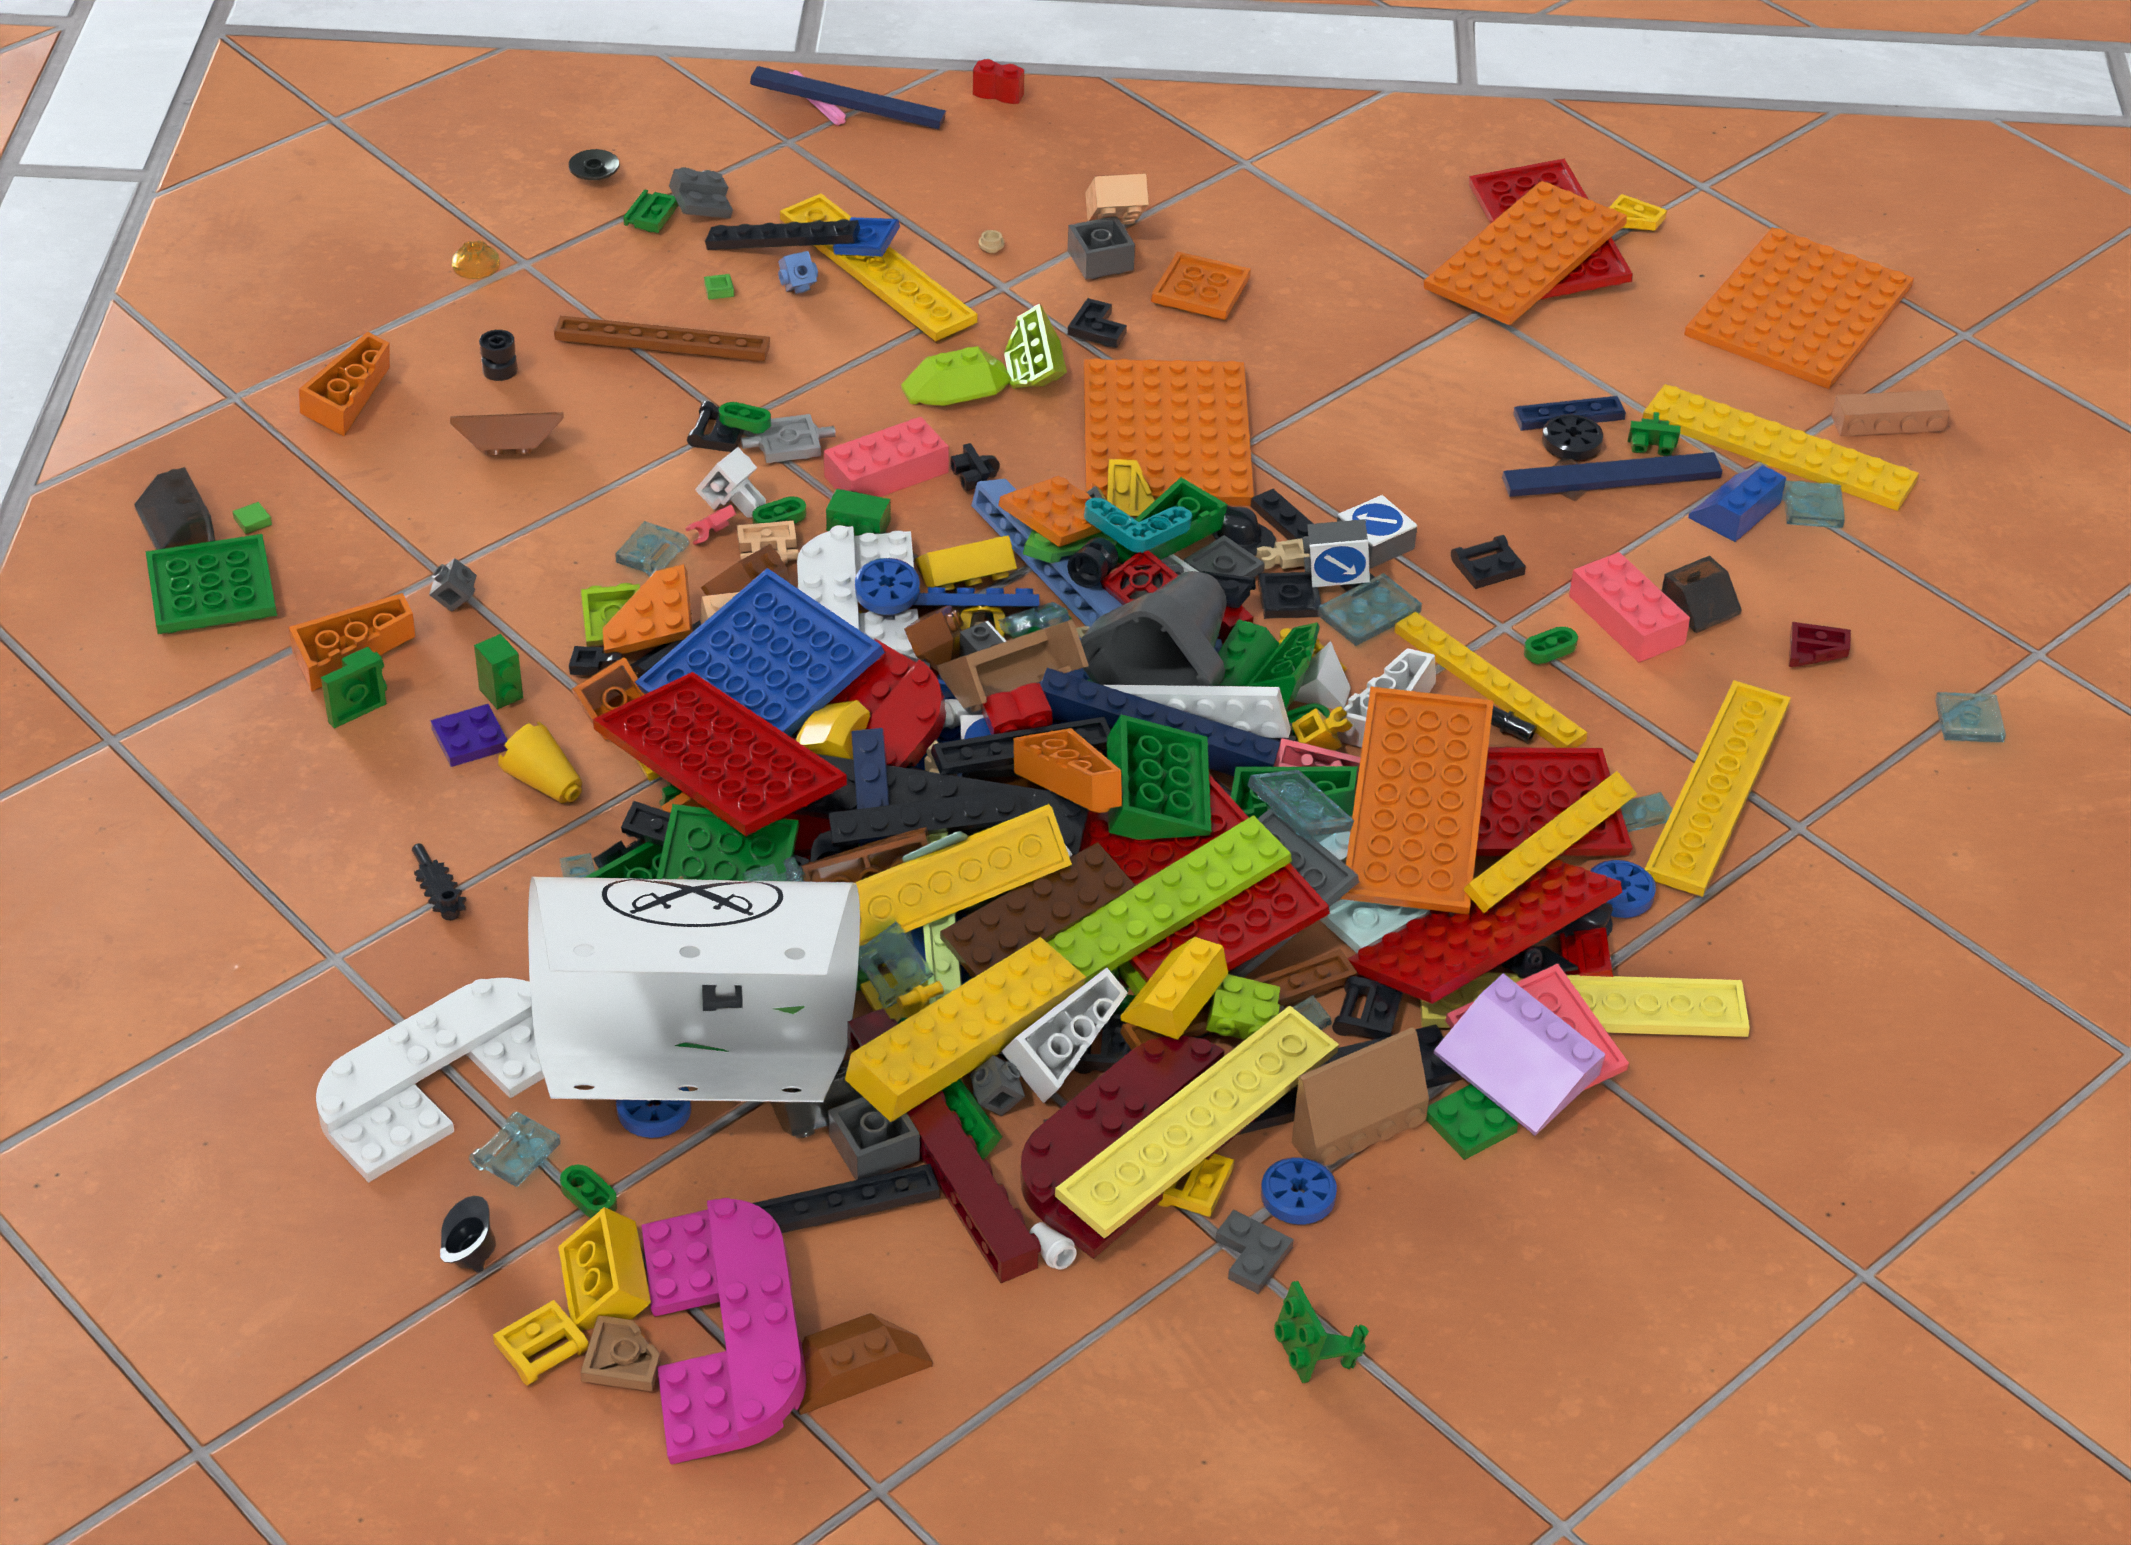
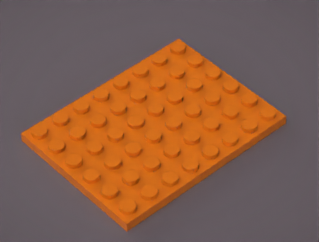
[1684,227,1914,390]
[1083,358,1254,506]

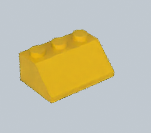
[914,535,1017,591]
[1121,937,1228,1040]
[558,1207,651,1331]

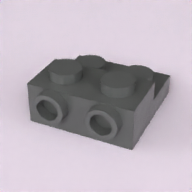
[669,167,733,219]

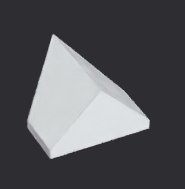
[1294,641,1351,709]

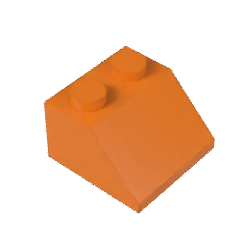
[571,657,645,740]

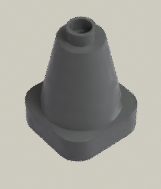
[1080,571,1227,686]

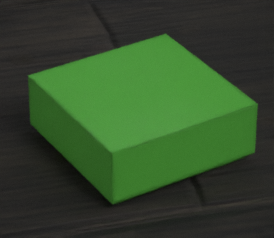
[704,274,734,300]
[232,502,272,534]

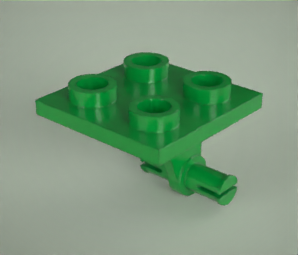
[1274,1281,1369,1383]

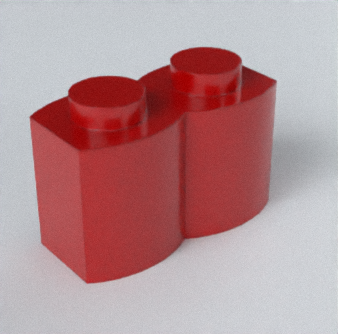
[973,59,1025,104]
[981,683,1053,735]

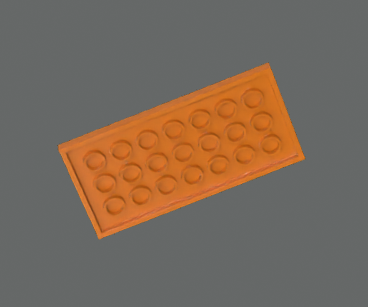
[1424,181,1627,325]
[1341,686,1494,914]

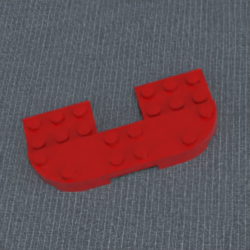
[783,638,946,857]

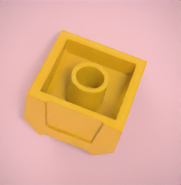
[796,700,870,760]

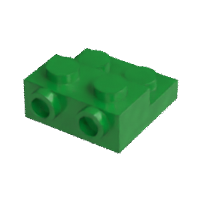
[321,647,387,729]

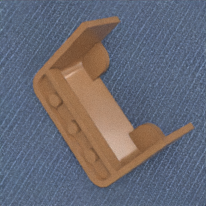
[937,619,1089,712]

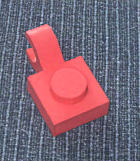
[685,504,736,545]

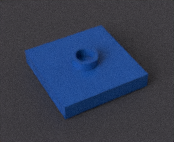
[833,217,900,256]

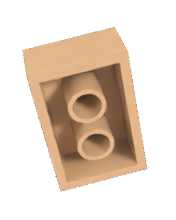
[1085,174,1149,225]

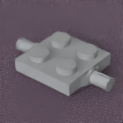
[741,414,836,463]

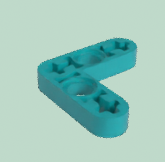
[1084,498,1192,552]

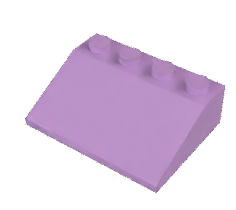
[1434,973,1605,1135]

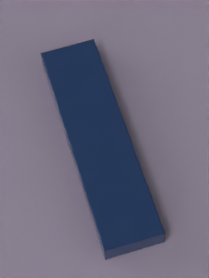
[1513,396,1626,431]

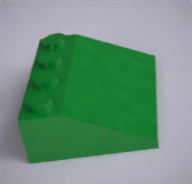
[1107,714,1212,840]

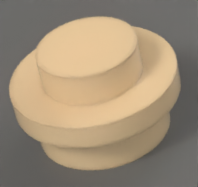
[979,230,1004,253]

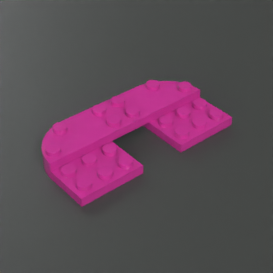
[642,1198,806,1465]

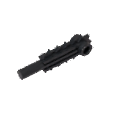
[412,843,466,920]

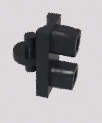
[951,443,1000,491]

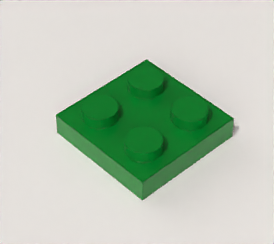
[1426,1084,1518,1160]

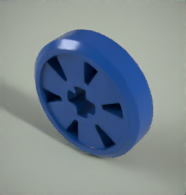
[855,558,920,615]
[1590,860,1656,918]
[616,1087,691,1138]
[1261,1157,1337,1224]

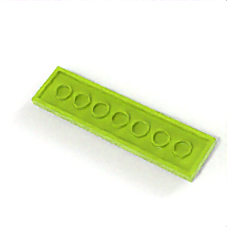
[1047,815,1292,985]

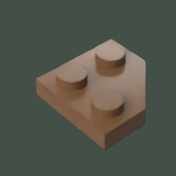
[580,1315,661,1391]

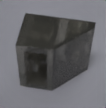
[1661,555,1742,633]

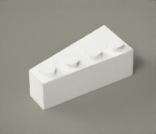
[1337,648,1436,747]

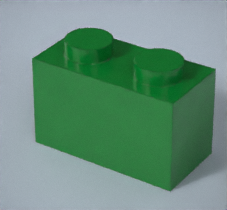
[826,489,891,536]
[474,634,523,710]

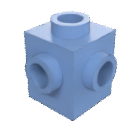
[778,251,818,294]

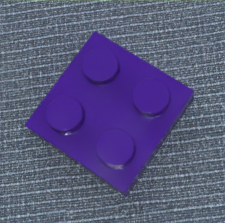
[430,704,508,767]

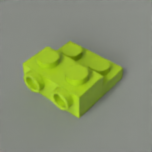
[581,583,640,647]
[1206,974,1280,1040]

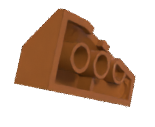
[800,827,931,883]

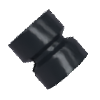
[479,330,518,381]
[1067,537,1119,588]

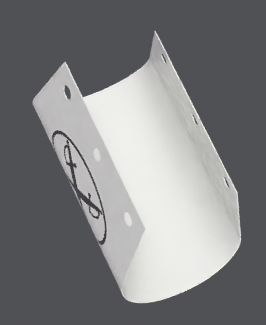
[528,877,860,1102]

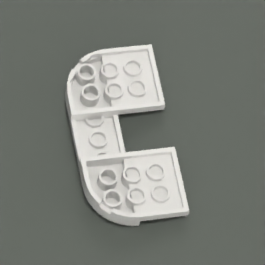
[797,525,919,659]
[316,978,544,1183]

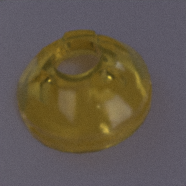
[452,241,500,279]

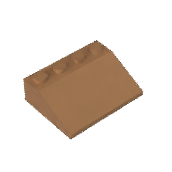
[1292,1027,1429,1166]

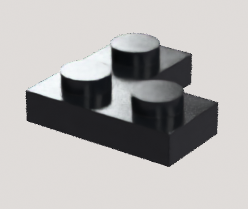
[1067,298,1127,348]

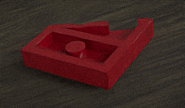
[1789,622,1851,667]

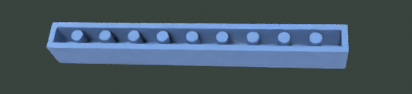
[971,479,1122,628]

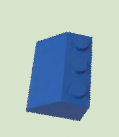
[1688,465,1786,542]

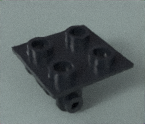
[1501,946,1578,979]

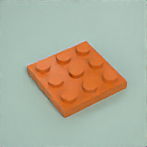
[1151,251,1251,320]
[998,476,1118,547]

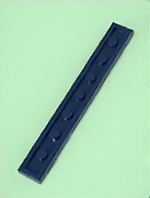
[750,66,946,129]
[1502,452,1723,497]

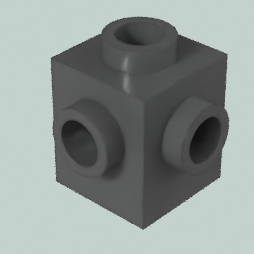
[429,558,477,612]
[970,1056,1025,1116]

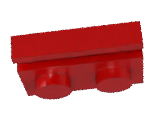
[1560,927,1613,977]

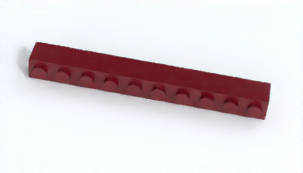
[847,1008,1041,1283]

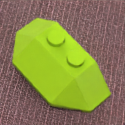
[1004,304,1067,389]
[901,346,1011,406]

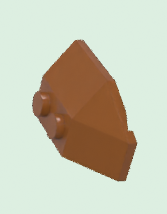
[450,412,564,455]
[701,544,790,596]
[904,605,963,672]
[797,1313,933,1415]

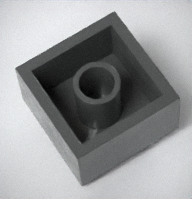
[1067,216,1135,280]
[828,1097,920,1180]

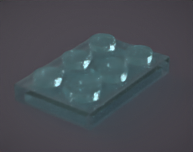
[1318,573,1422,646]
[1247,770,1354,838]

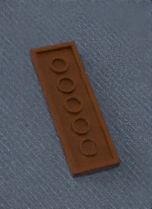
[940,842,1136,978]

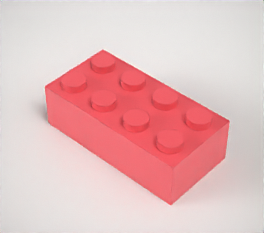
[824,417,949,497]
[1569,552,1690,663]

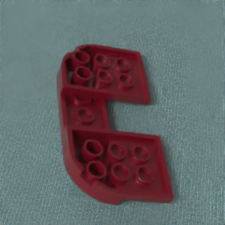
[1020,1036,1267,1259]

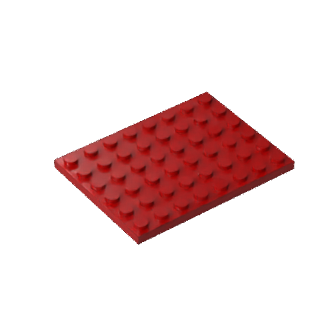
[1080,774,1330,983]

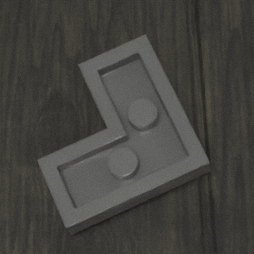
[1215,1209,1294,1294]

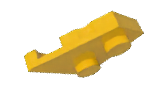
[1609,194,1667,230]
[1107,459,1155,518]

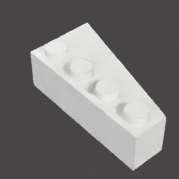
[1001,968,1128,1103]

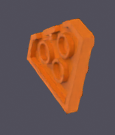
[603,564,693,654]

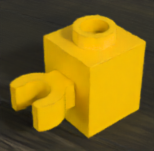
[1292,706,1353,751]

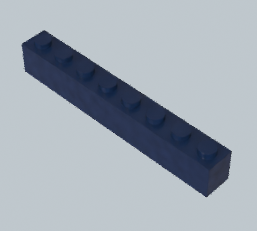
[1041,668,1280,776]

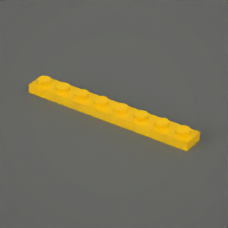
[1394,611,1588,748]
[1463,771,1637,913]

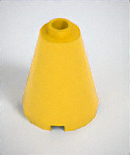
[498,722,582,803]

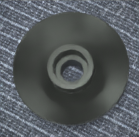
[569,149,619,180]

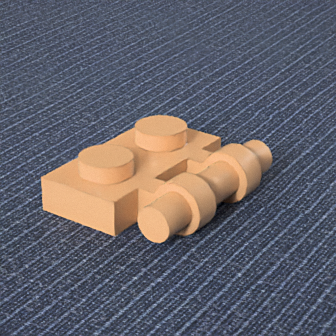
[737,521,798,564]

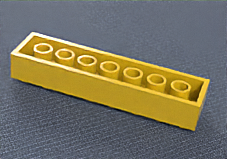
[845,937,1086,1122]

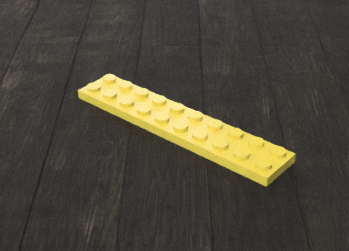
[1419,972,1750,1037]
[1055,1006,1339,1239]

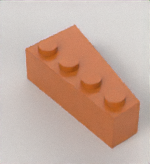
[299,332,390,436]
[289,593,415,692]
[1013,728,1122,813]

